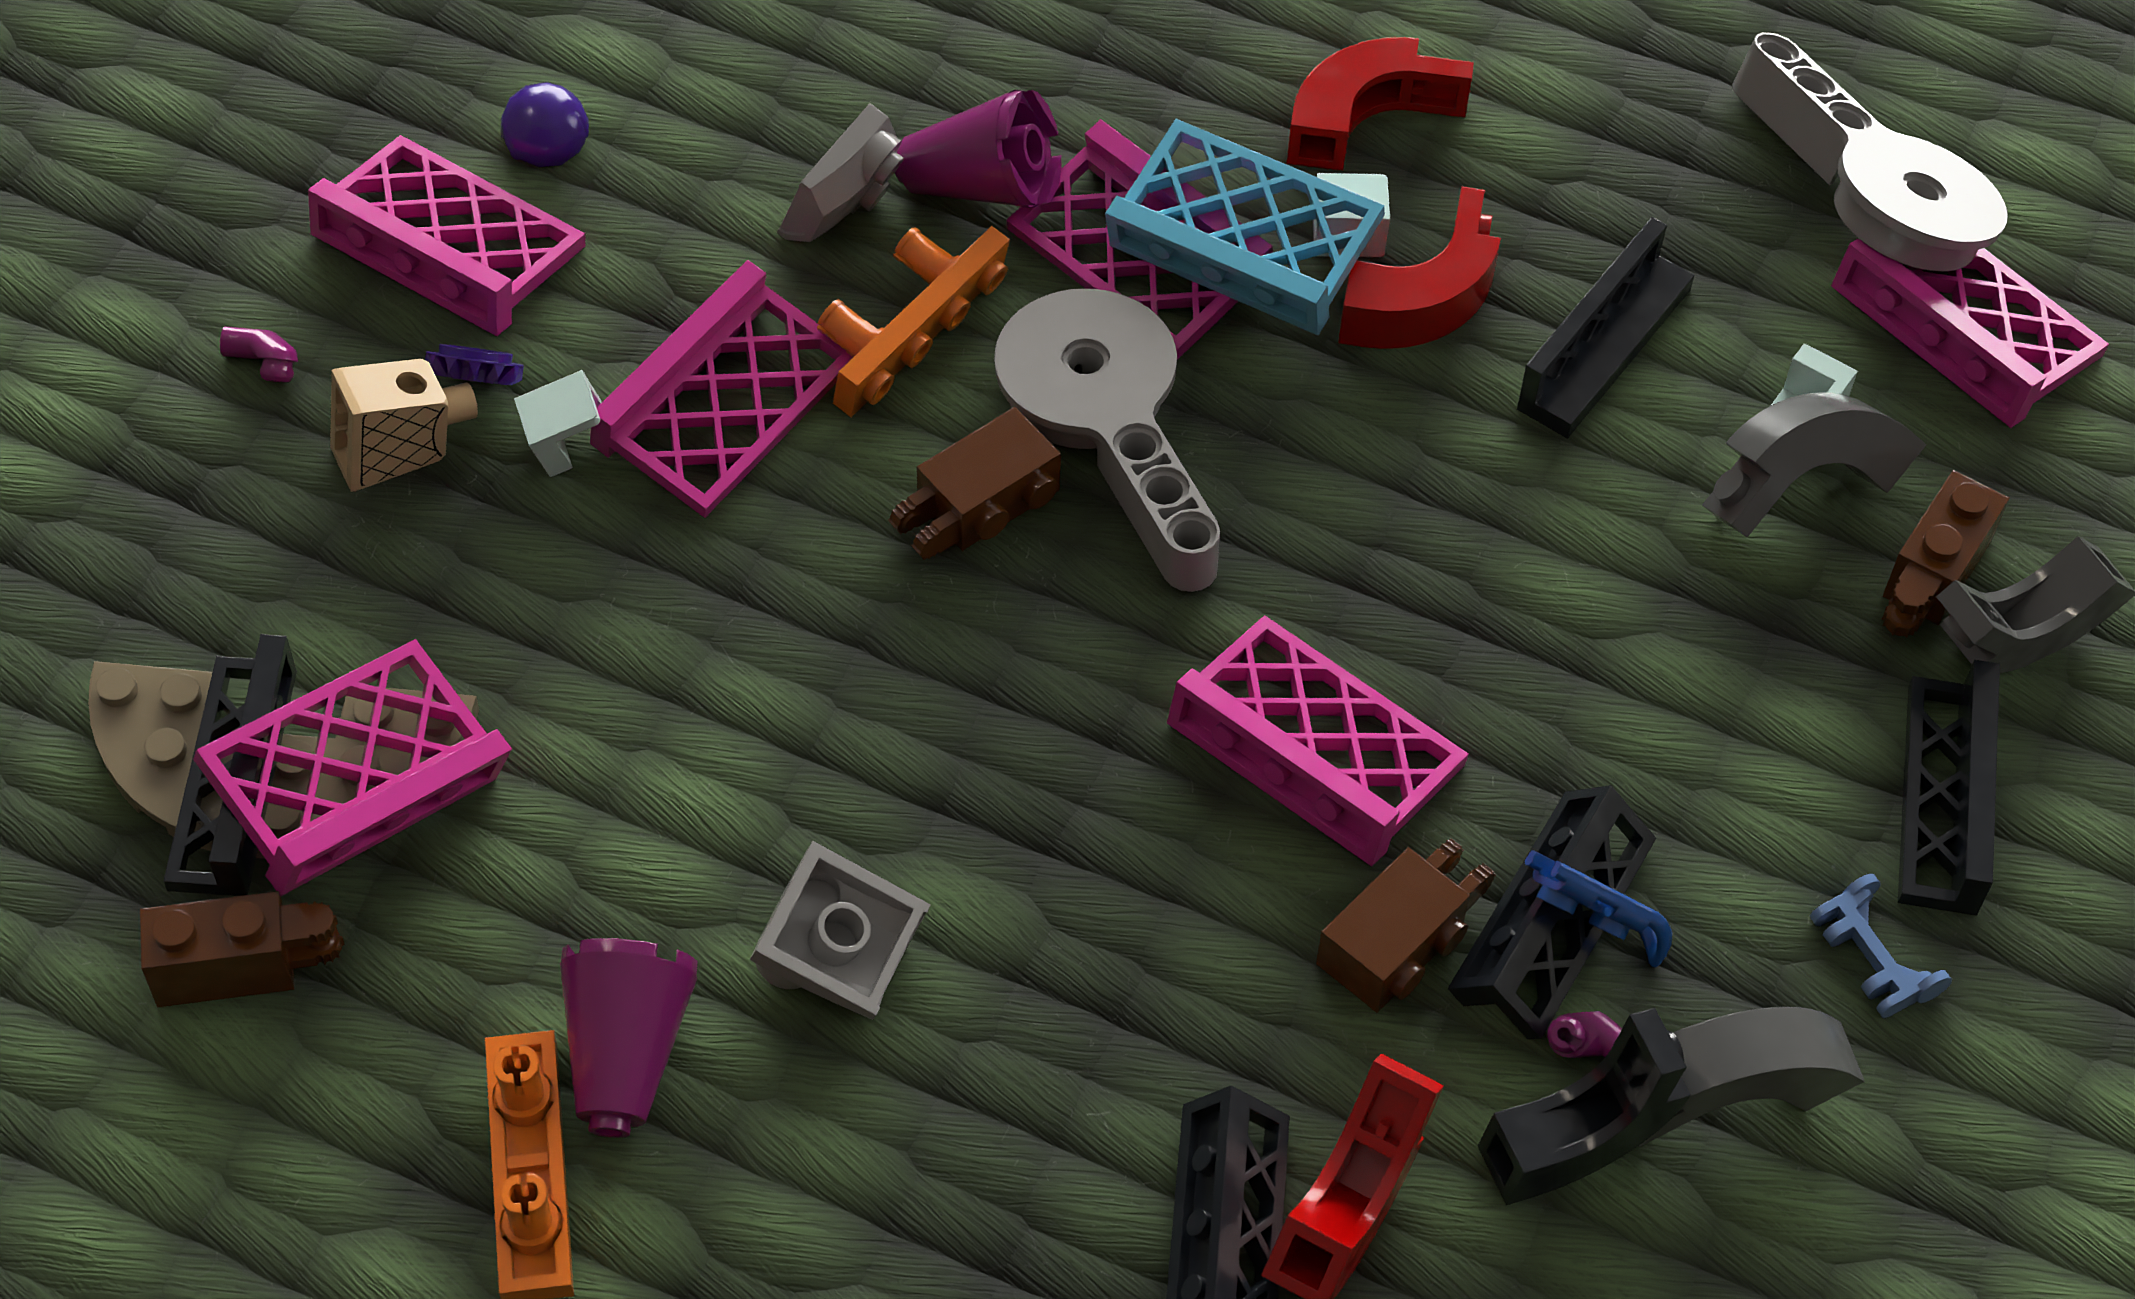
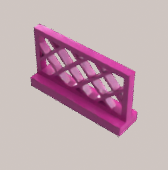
[1006,119,1273,359]
[308,135,585,336]
[1831,238,2109,428]
[590,260,853,518]
[1167,615,1469,867]
[193,639,512,896]

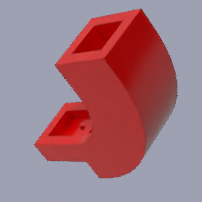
[1286,37,1474,171]
[1338,186,1501,349]
[1261,1053,1444,1299]

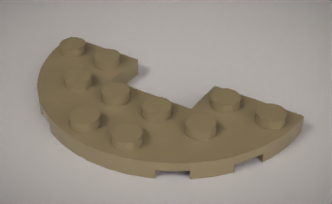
[88,661,479,858]

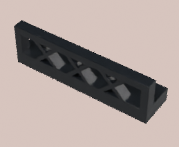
[1517,217,1695,439]
[163,634,297,896]
[1898,659,2000,916]
[1447,785,1657,1039]
[1166,1085,1290,1299]

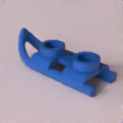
[1525,850,1672,968]

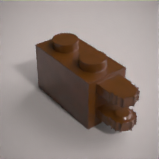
[888,407,1061,560]
[1882,470,2010,638]
[1316,838,1496,1013]
[140,891,345,1007]

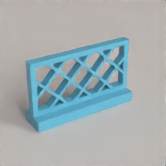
[1105,119,1385,335]

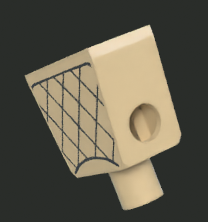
[330,359,478,492]

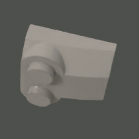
[777,103,904,242]
[750,841,931,1020]

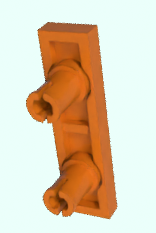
[817,226,1010,417]
[485,1030,574,1299]

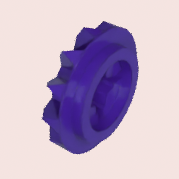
[425,344,524,385]

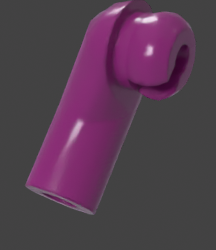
[220,326,298,383]
[1547,1011,1622,1058]

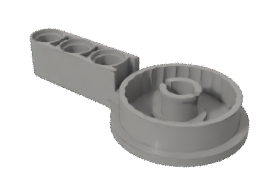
[1732,32,2008,271]
[994,289,1220,592]

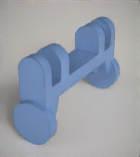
[1810,874,1952,1018]

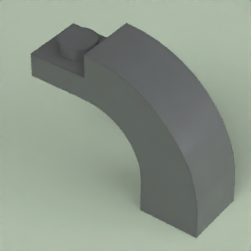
[1702,393,1927,537]
[1936,536,2135,673]
[1639,1007,1865,1147]

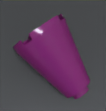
[895,90,1062,208]
[560,938,698,1138]

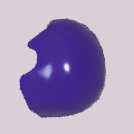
[501,82,589,167]

